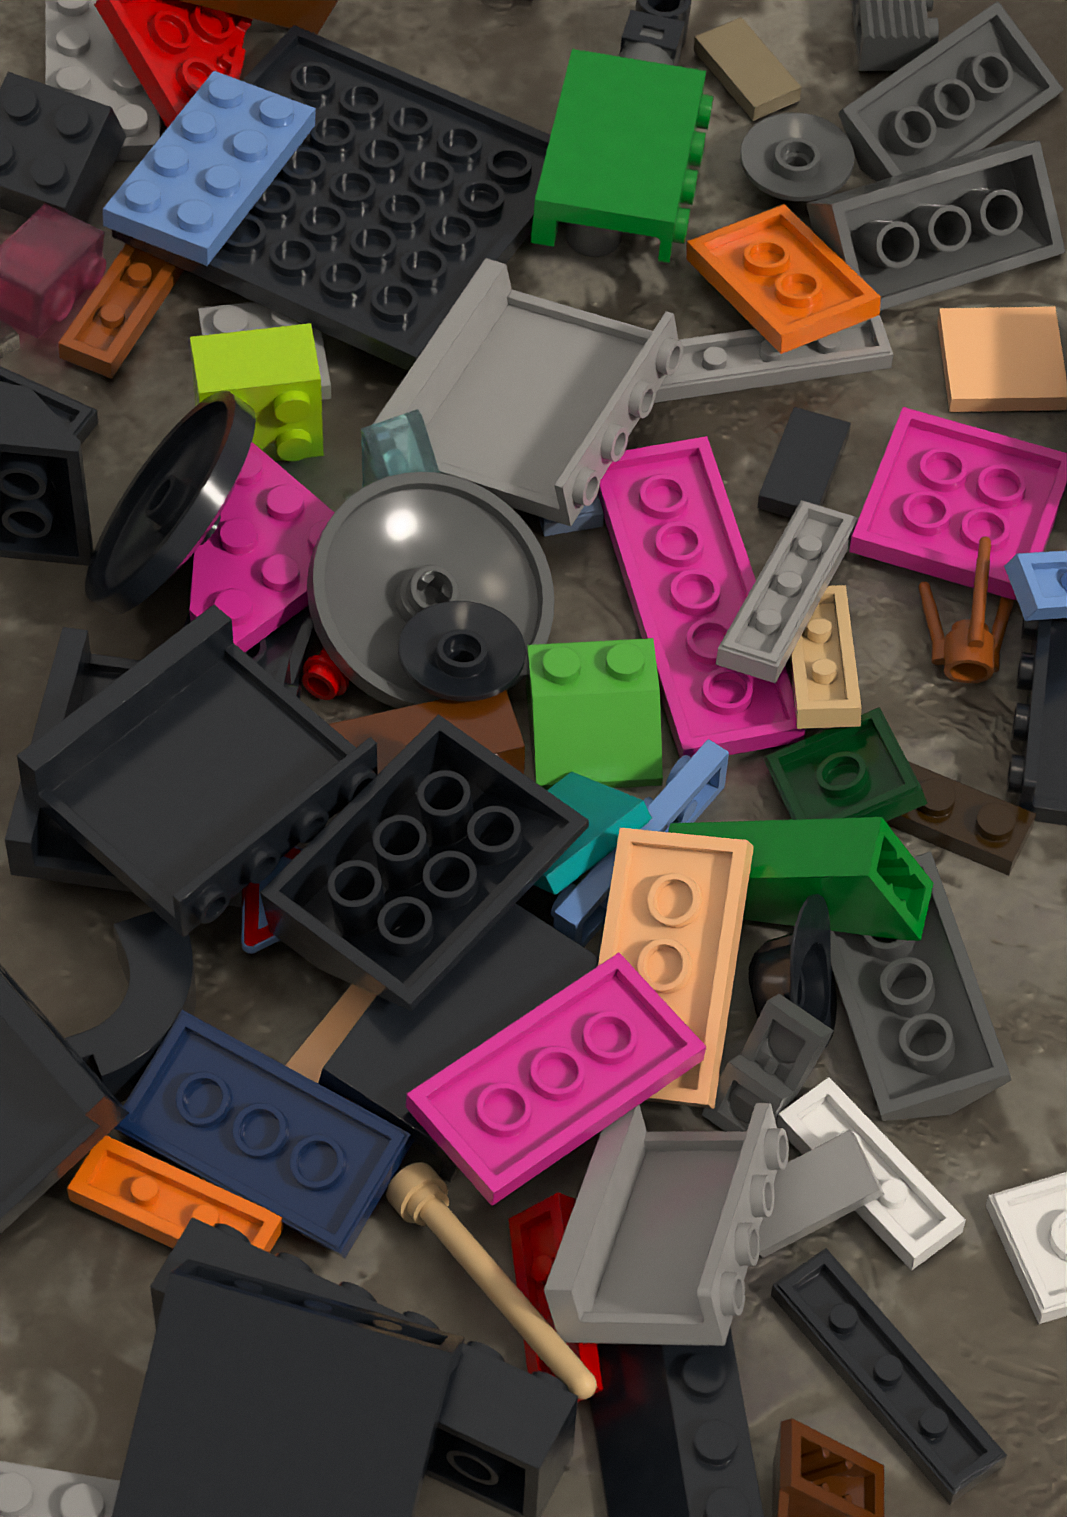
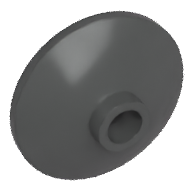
[740,112,854,201]

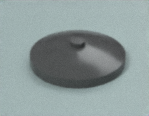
[307,472,555,709]

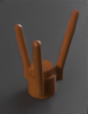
[918,536,1014,684]

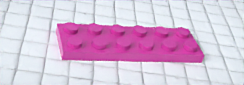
[598,436,806,758]

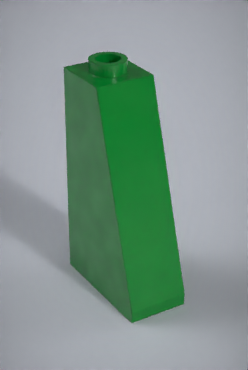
[668,817,934,941]

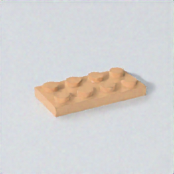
[598,828,754,1109]

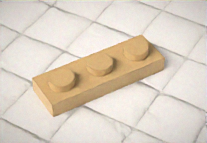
[789,585,862,729]

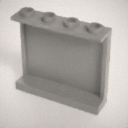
[371,258,683,527]

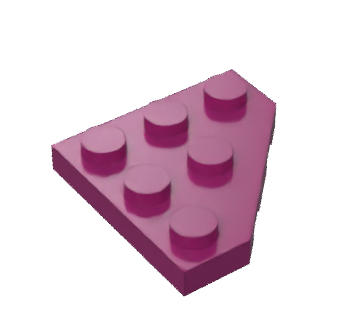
[189,442,335,652]

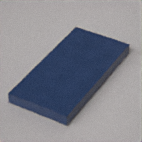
[114,1010,415,1259]

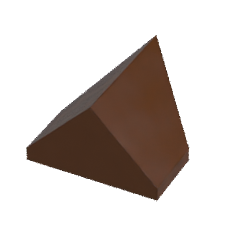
[772,1418,884,1517]

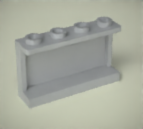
[544,1103,789,1346]

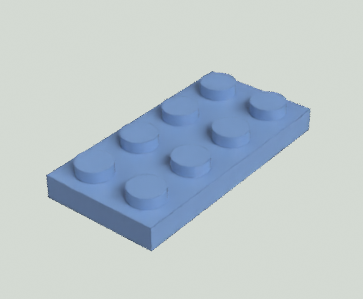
[103,71,316,266]

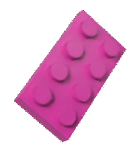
[405,953,706,1206]

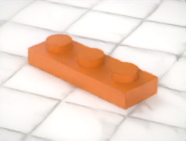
[67,1135,284,1253]

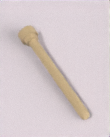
[386,1162,597,1399]

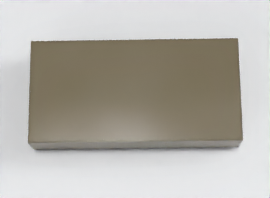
[694,17,801,121]

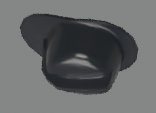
[748,893,837,1048]

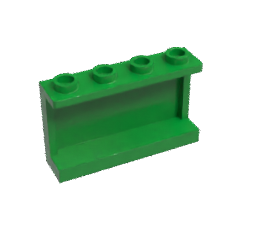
[531,49,714,263]

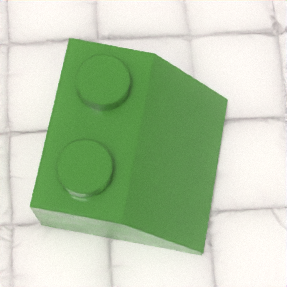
[525,638,663,790]

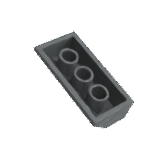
[806,140,1066,311]

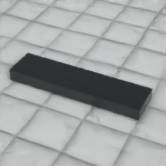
[771,1248,1007,1505]

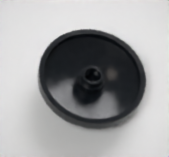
[85,391,256,615]

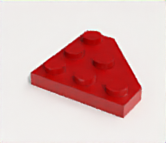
[94,0,252,128]

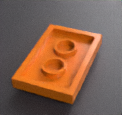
[686,204,881,354]

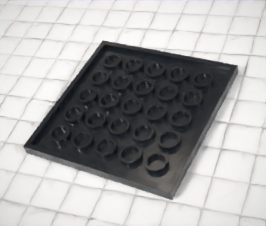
[112,25,551,371]

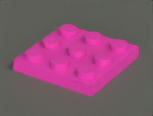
[849,407,1067,601]

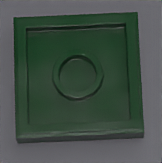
[763,707,927,822]

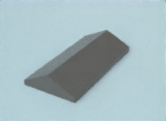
[838,1,1064,182]
[830,851,1012,1121]

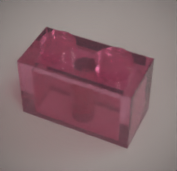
[0,204,106,338]

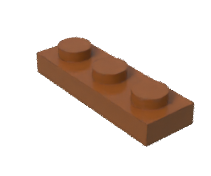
[58,244,184,379]

